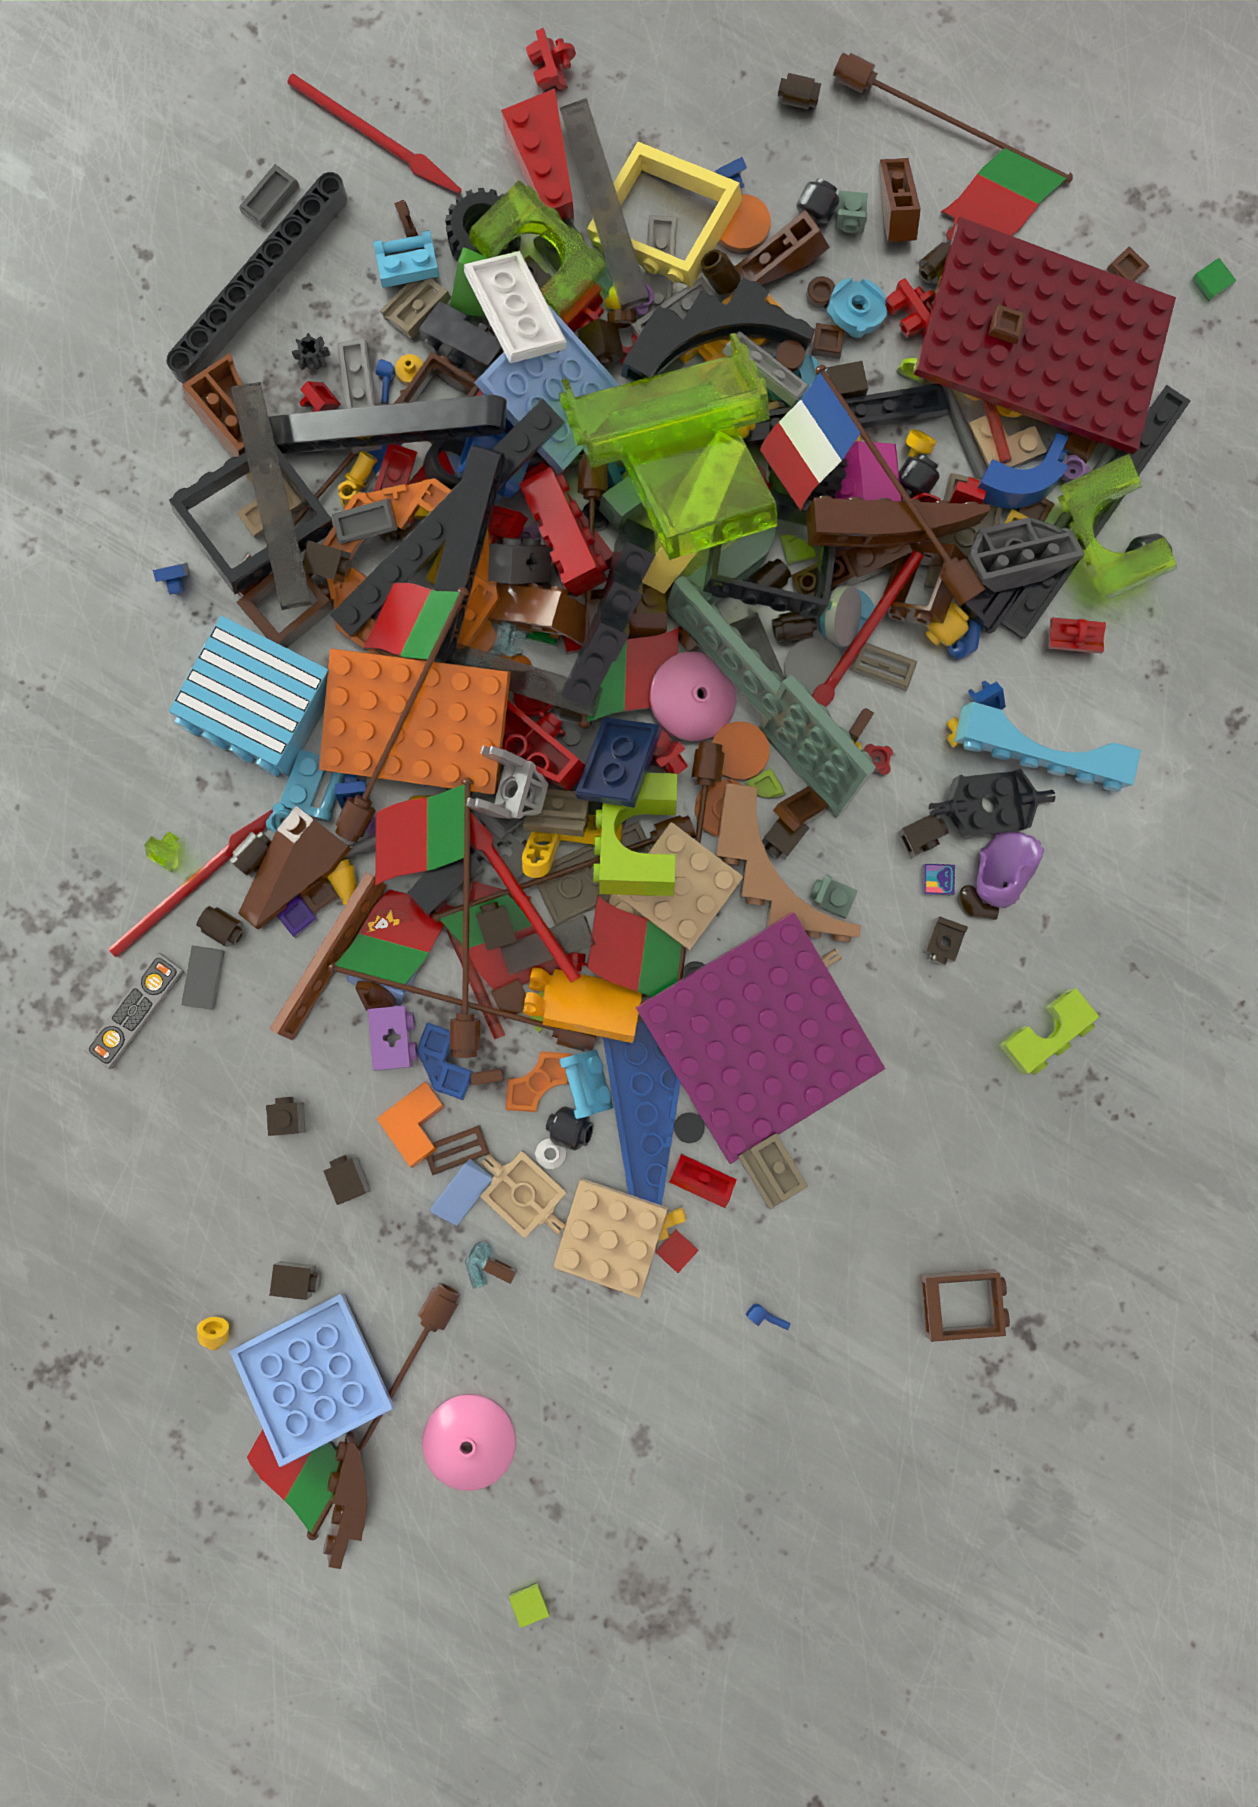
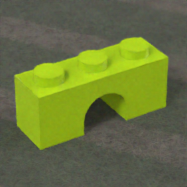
[999,988,1100,1075]

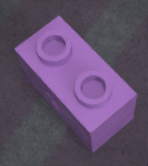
[368,1005,418,1071]

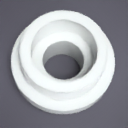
[535,1138,566,1169]

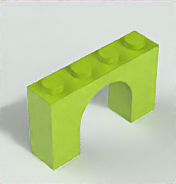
[593,773,677,896]

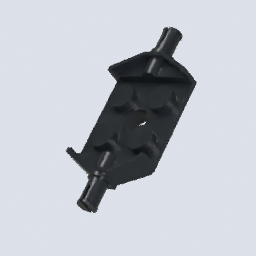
[929,768,1056,837]

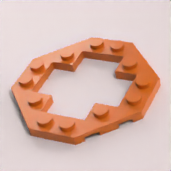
[322,478,501,658]

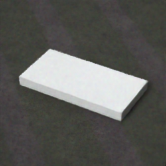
[464,251,567,363]

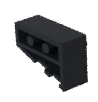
[419,301,504,379]

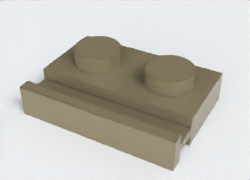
[380,278,451,339]
[523,789,591,837]
[738,1133,808,1209]

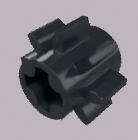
[292,333,331,374]

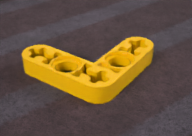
[522,814,622,878]

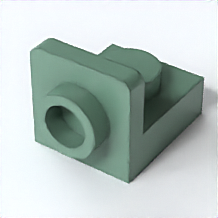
[835,191,868,233]
[810,874,858,919]

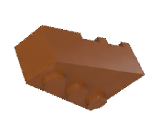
[182,353,263,457]
[488,583,585,645]

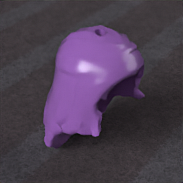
[976,831,1044,908]

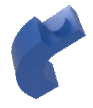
[978,432,1068,509]

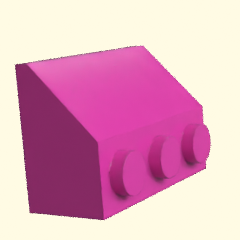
[834,441,902,501]

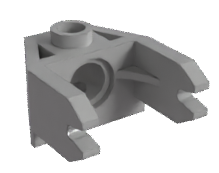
[466,745,549,819]

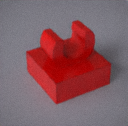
[300,381,341,412]
[949,476,987,505]

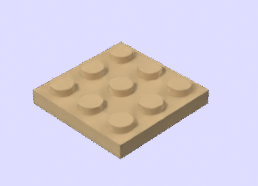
[616,822,744,950]
[553,1178,669,1298]

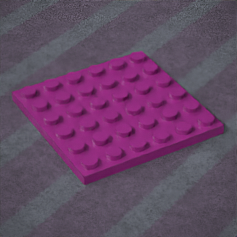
[635,912,886,1164]

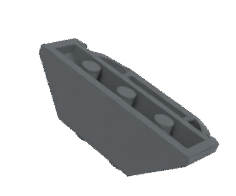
[969,518,1085,593]

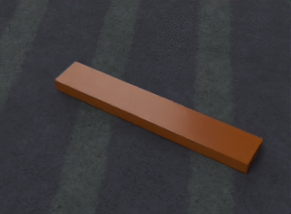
[270,872,387,1040]

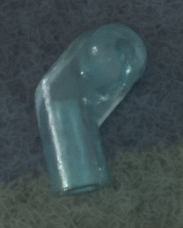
[465,1242,492,1289]

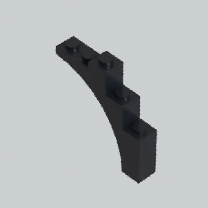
[621,277,816,390]
[561,518,656,708]
[407,788,485,918]

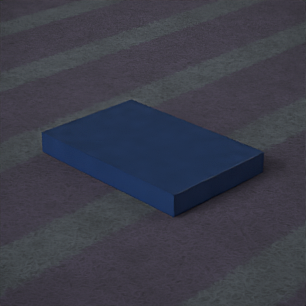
[575,717,662,808]

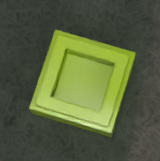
[509,1583,550,1628]

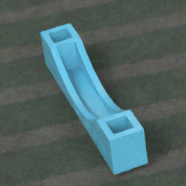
[954,702,1141,791]

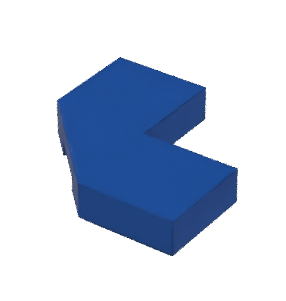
[416,1022,474,1100]

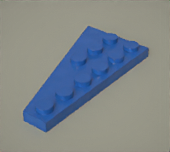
[603,1021,681,1205]

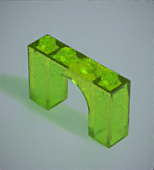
[469,180,607,318]
[1057,454,1177,600]

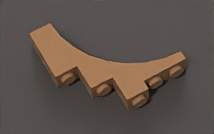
[715,783,861,943]

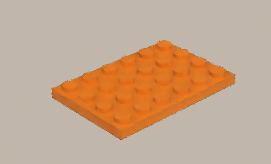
[319,648,511,794]

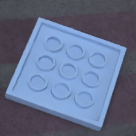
[474,305,629,474]
[230,1294,395,1467]

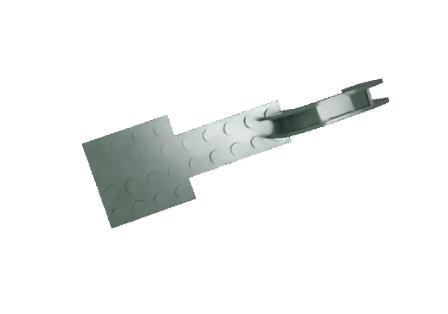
[599,453,876,817]

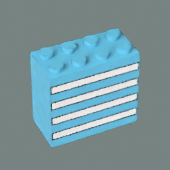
[169,615,329,777]

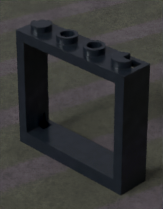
[169,437,333,595]
[703,481,836,618]

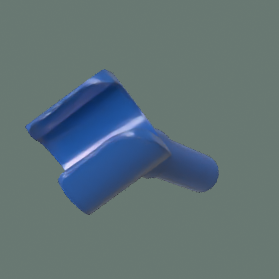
[376,359,396,404]
[746,1304,790,1330]

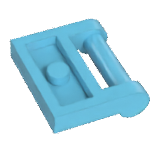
[373,230,439,288]
[280,749,345,823]
[559,1050,613,1119]

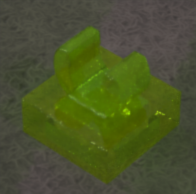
[144,832,180,873]

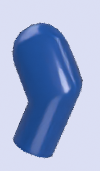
[948,621,982,659]

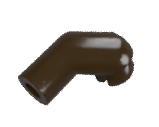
[959,885,999,920]

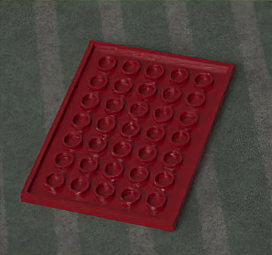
[913,217,1176,454]

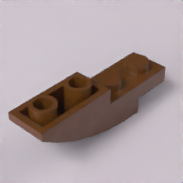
[791,543,914,597]
[323,1432,367,1569]

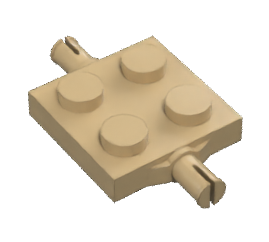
[480,1150,567,1239]

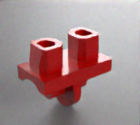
[525,28,576,91]
[885,278,936,338]
[553,280,604,333]
[1048,617,1106,654]
[650,730,688,775]

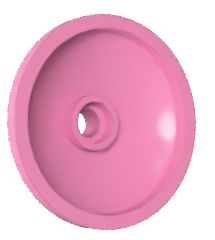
[650,651,736,742]
[422,1394,516,1491]

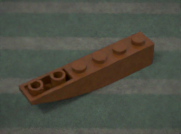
[806,496,990,548]

